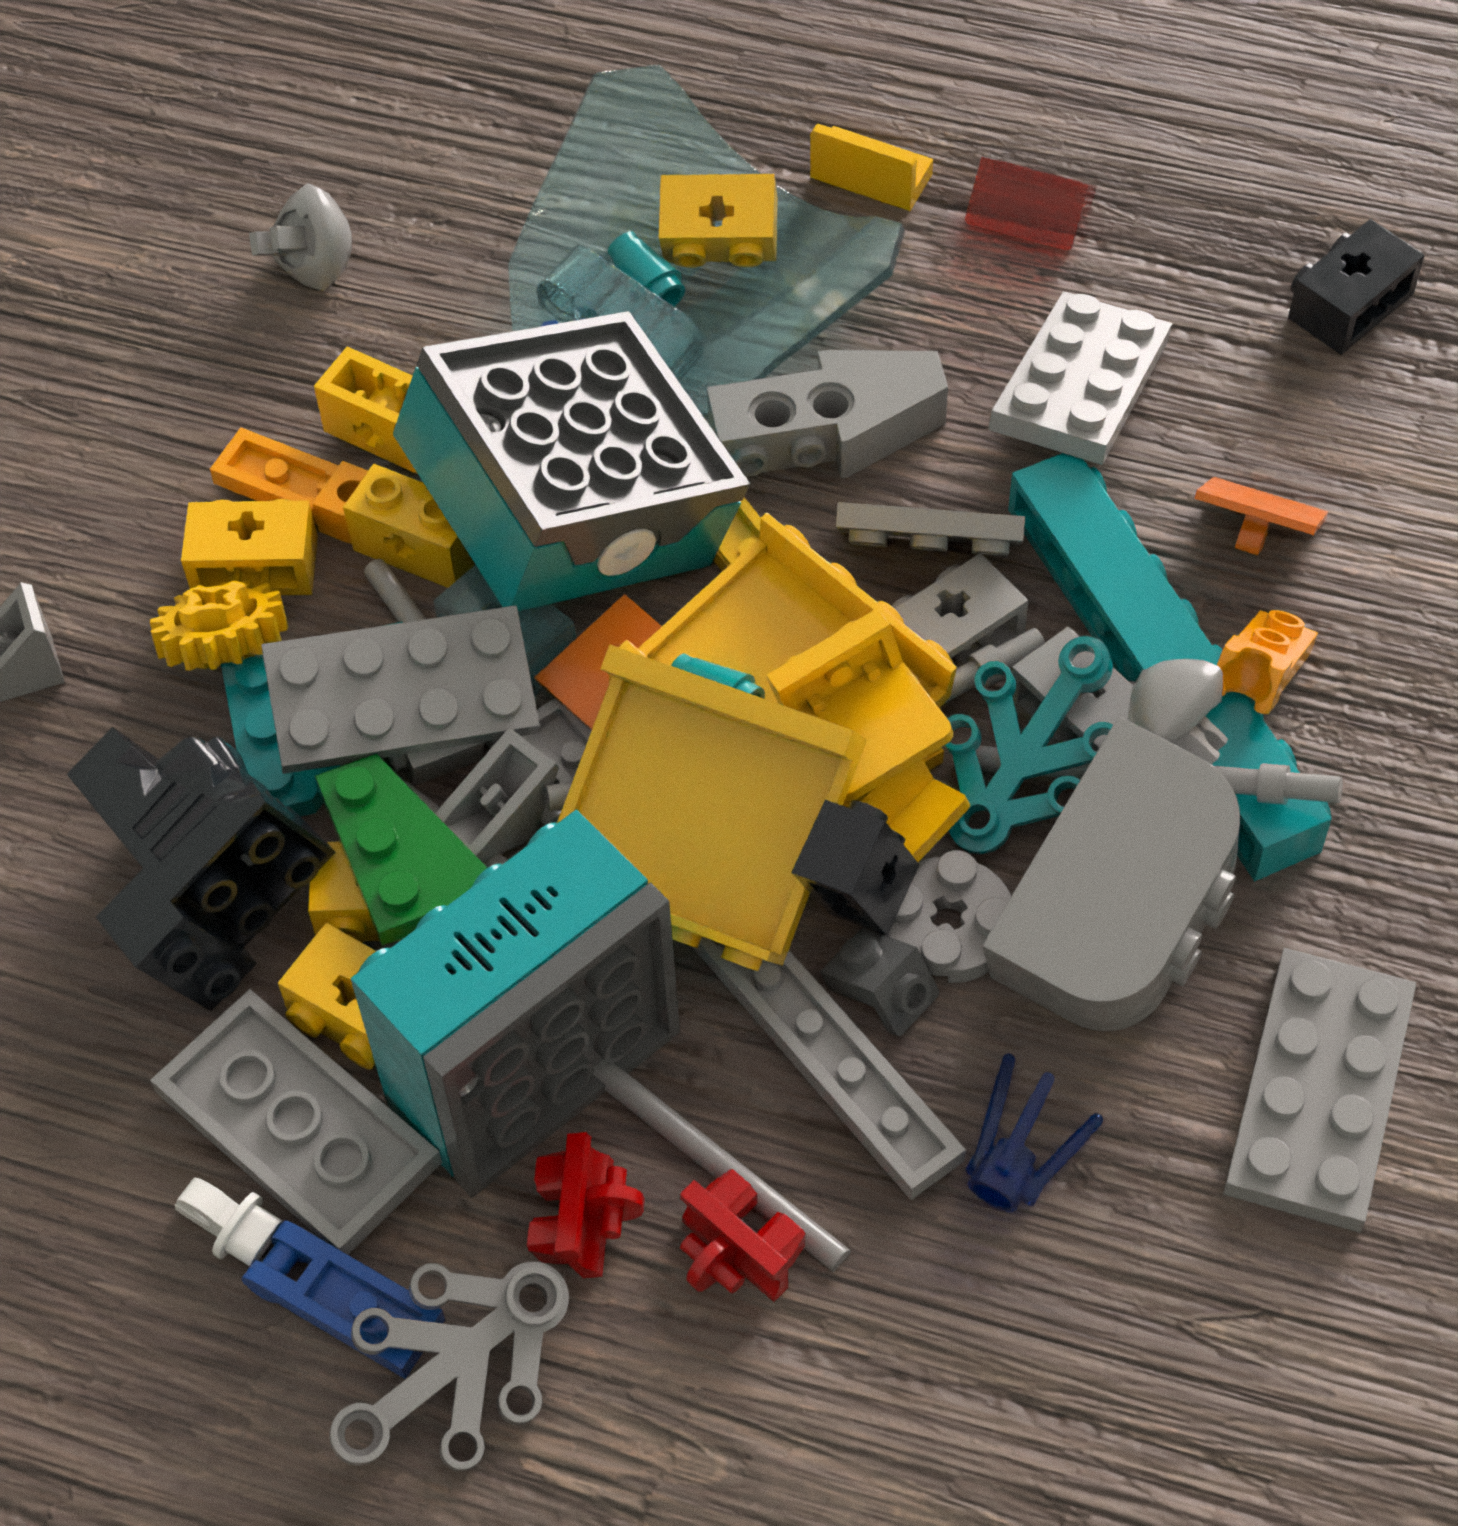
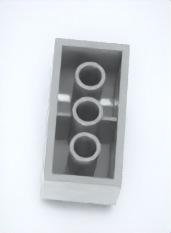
[982,716,1240,1031]

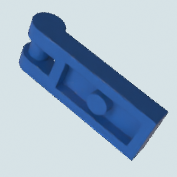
[241,1220,445,1379]

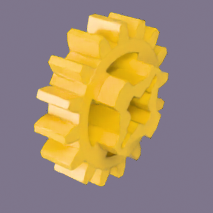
[150,580,288,671]

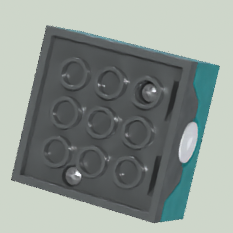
[393,311,750,611]
[350,809,680,1198]

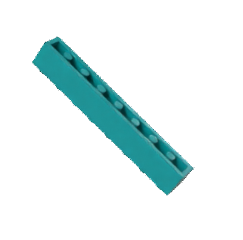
[1008,453,1332,882]

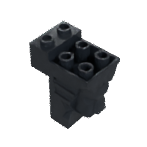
[67,727,336,1011]

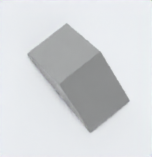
[0,582,65,702]
[435,727,559,862]

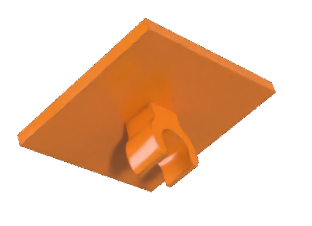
[1194,477,1328,555]
[534,594,662,731]

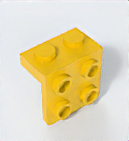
[766,608,953,801]

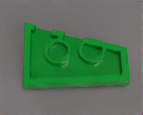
[315,754,487,946]

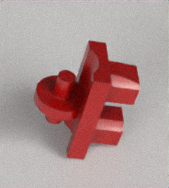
[527,1132,645,1279]
[680,1169,805,1302]

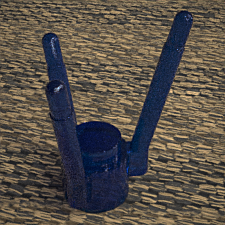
[965,1053,1103,1212]

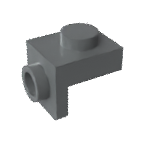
[820,927,939,1036]

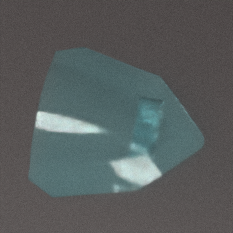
[508,64,905,419]

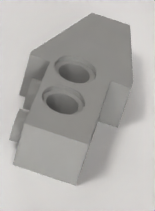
[707,350,948,479]

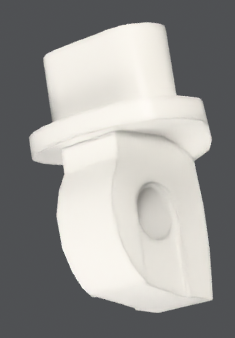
[175,1177,282,1266]

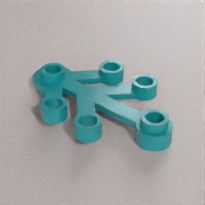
[944,636,1113,854]

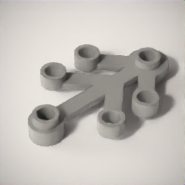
[329,1261,569,1471]

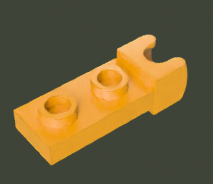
[210,427,368,544]
[1217,610,1318,714]

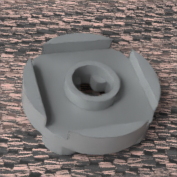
[885,850,1011,983]

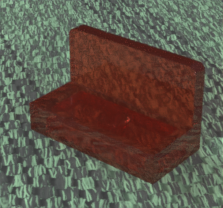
[965,157,1097,250]

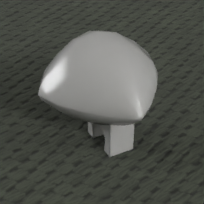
[249,183,352,291]
[1128,658,1228,764]

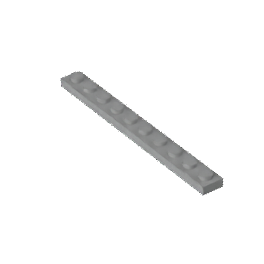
[522,698,966,1200]

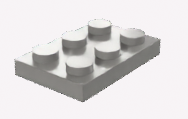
[836,502,1025,557]

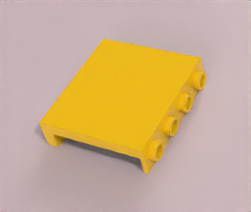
[609,513,957,708]
[557,644,867,972]

